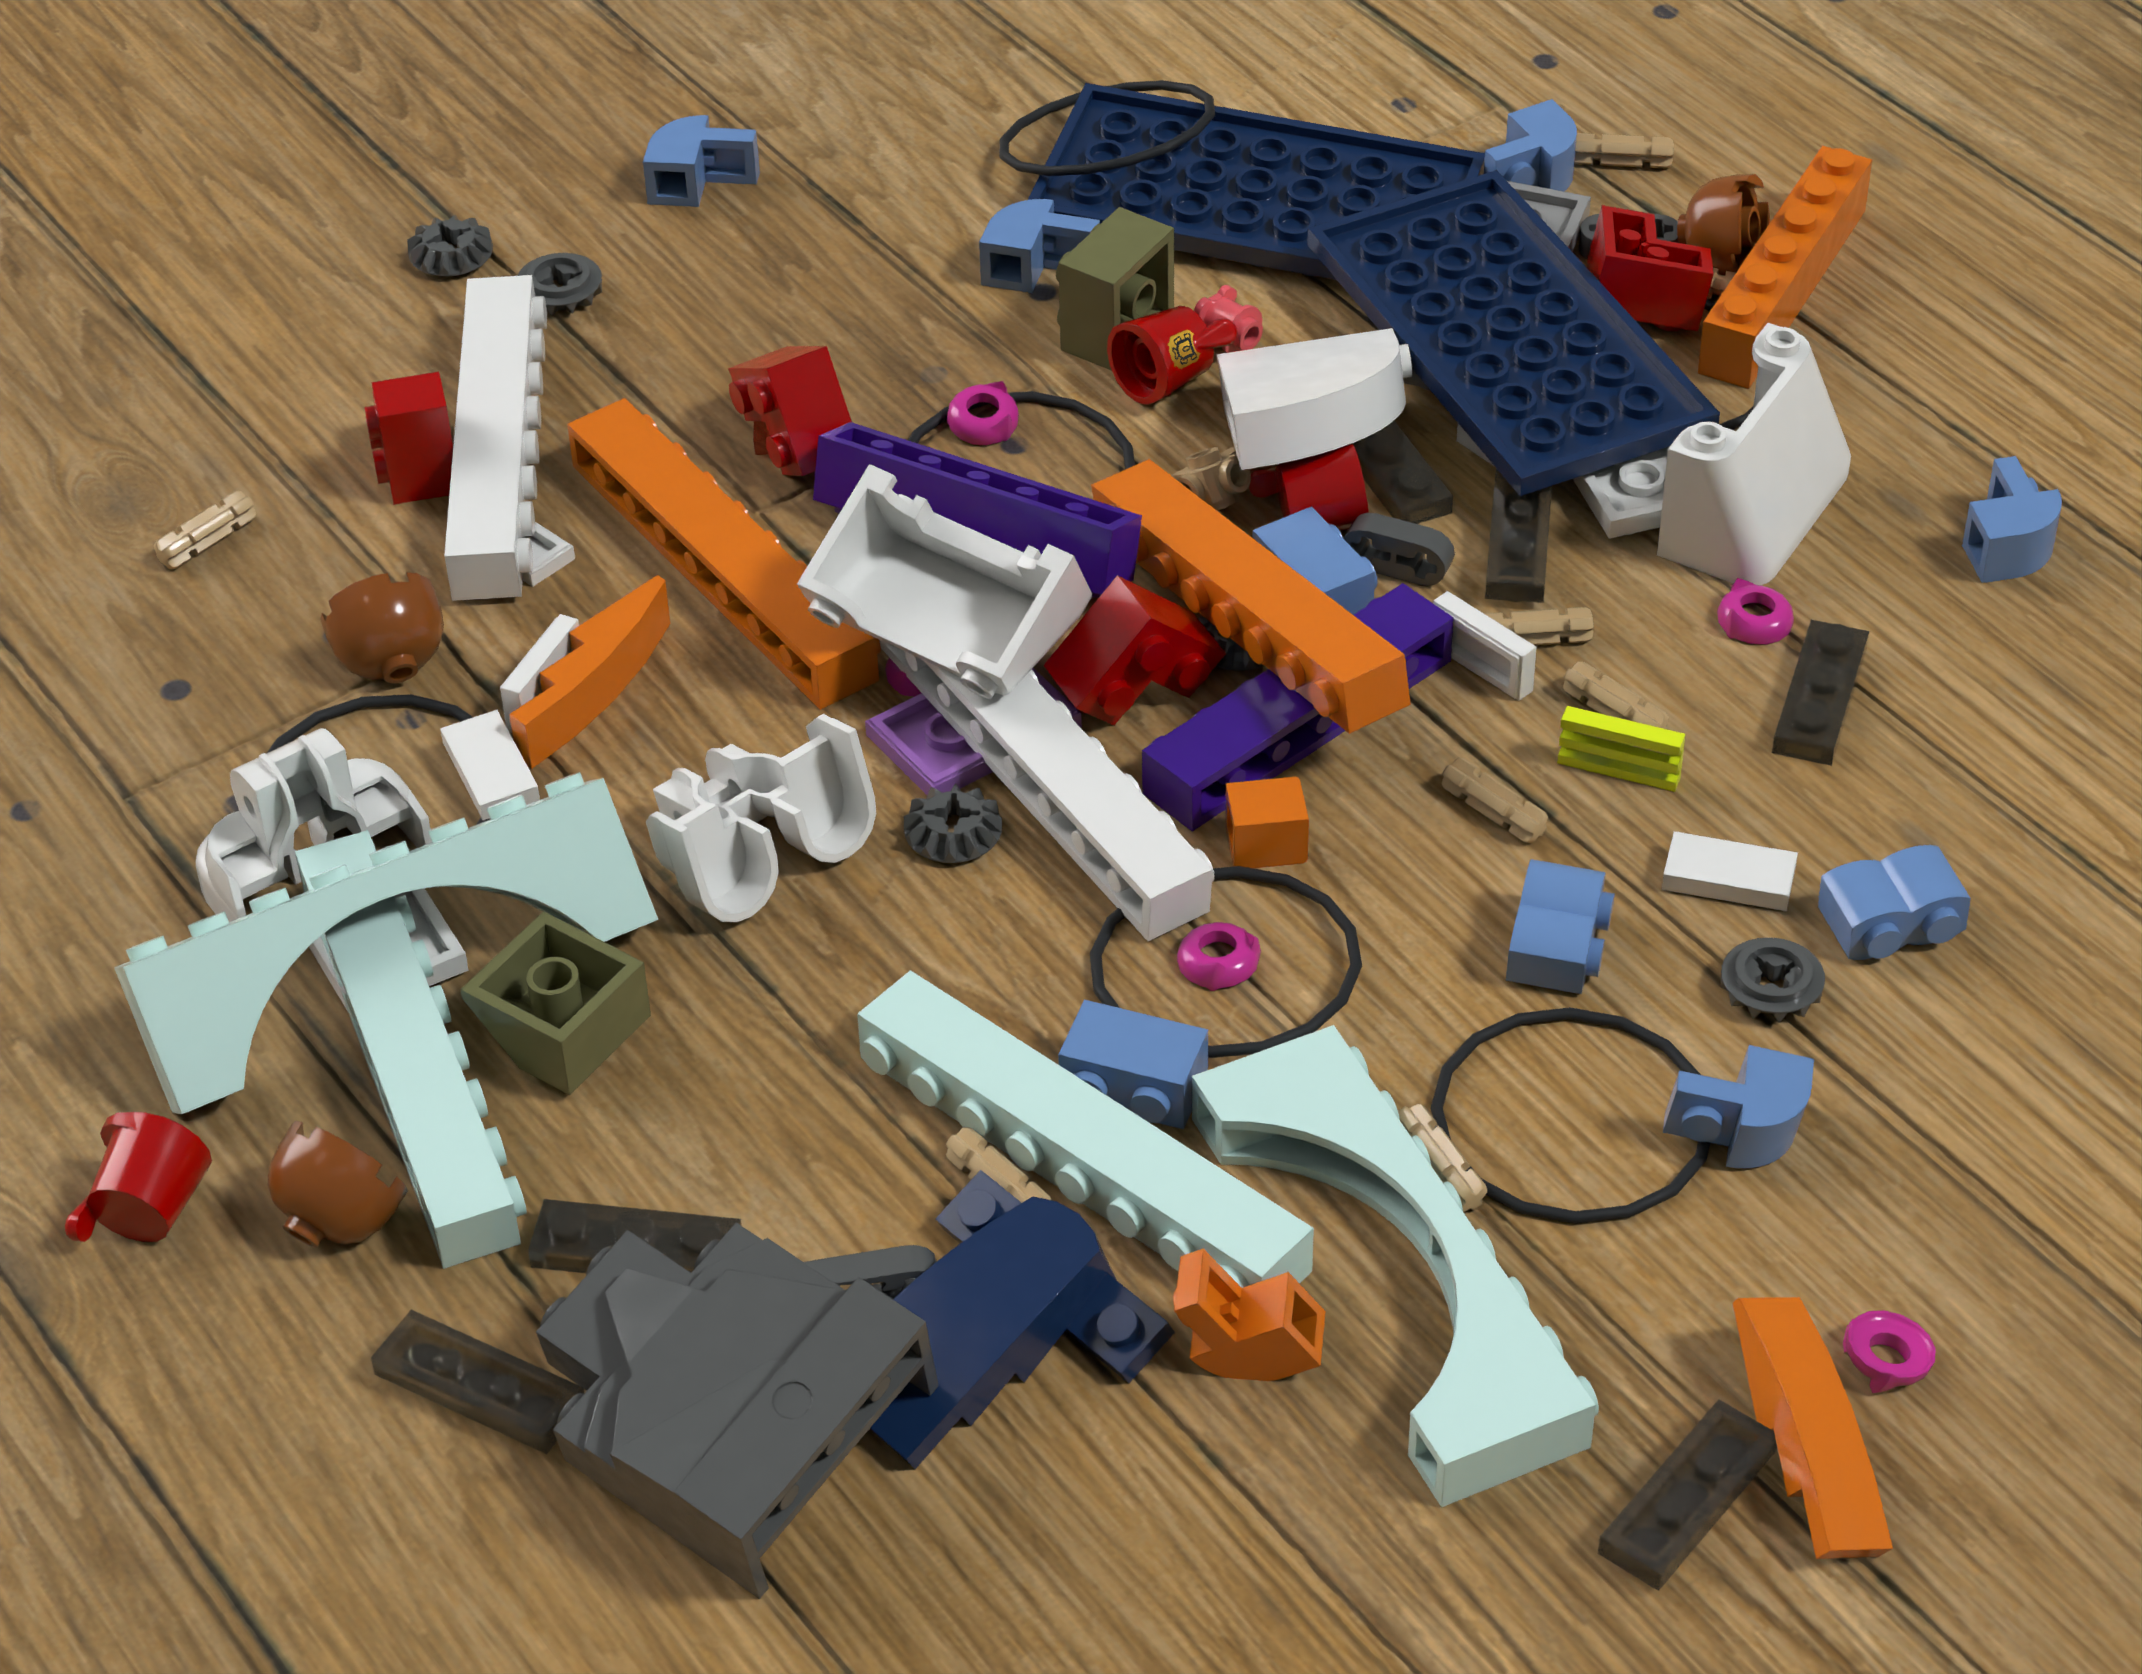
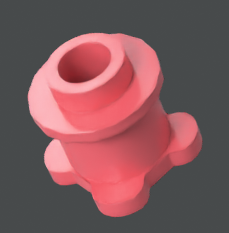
[1194,285,1263,353]

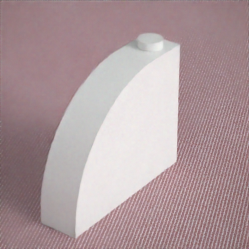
[1217,328,1412,470]

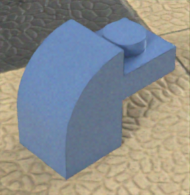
[1484,99,1577,192]
[643,115,760,207]
[979,199,1100,293]
[1962,456,2062,583]
[1663,1045,1814,1168]

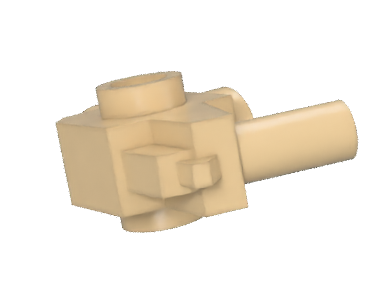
[1172,447,1276,510]

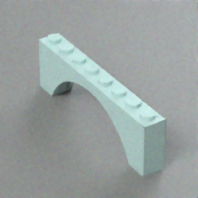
[114,772,658,1114]
[1192,1025,1599,1507]

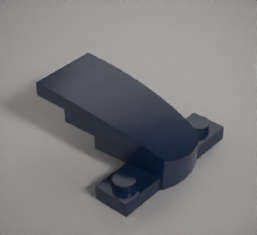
[870,1170,1175,1469]

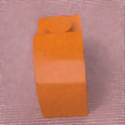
[1173,1248,1326,1381]

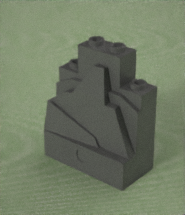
[536,1222,939,1599]

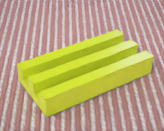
[1557,706,1686,792]

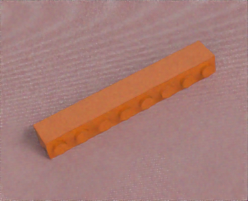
[567,398,881,710]
[1091,459,1411,734]

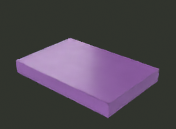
[865,668,1082,795]

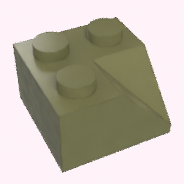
[1056,207,1174,371]
[460,911,651,1095]

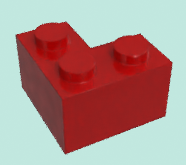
[1587,205,1714,331]
[728,346,852,476]
[364,371,453,505]
[1043,575,1226,726]

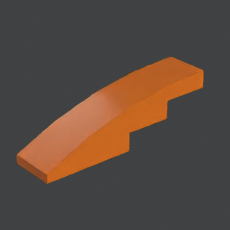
[509,575,671,769]
[1732,1297,1893,1559]

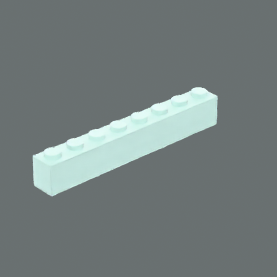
[295,830,527,1269]
[857,970,1314,1288]

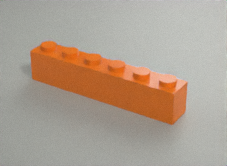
[1698,145,1873,389]

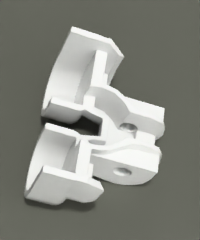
[646,714,876,922]
[196,728,432,922]

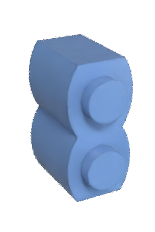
[1818,845,1971,960]
[1506,859,1615,994]

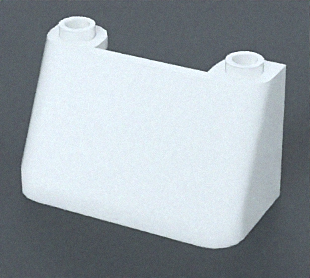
[1657,323,1851,585]
[797,464,1092,699]

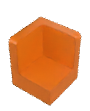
[1225,777,1309,868]

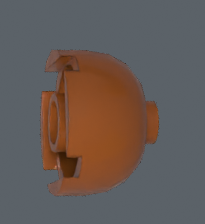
[1677,174,1770,276]
[320,572,444,683]
[267,1121,408,1248]

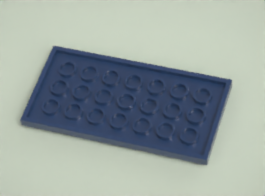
[1028,83,1485,280]
[1307,170,1720,496]

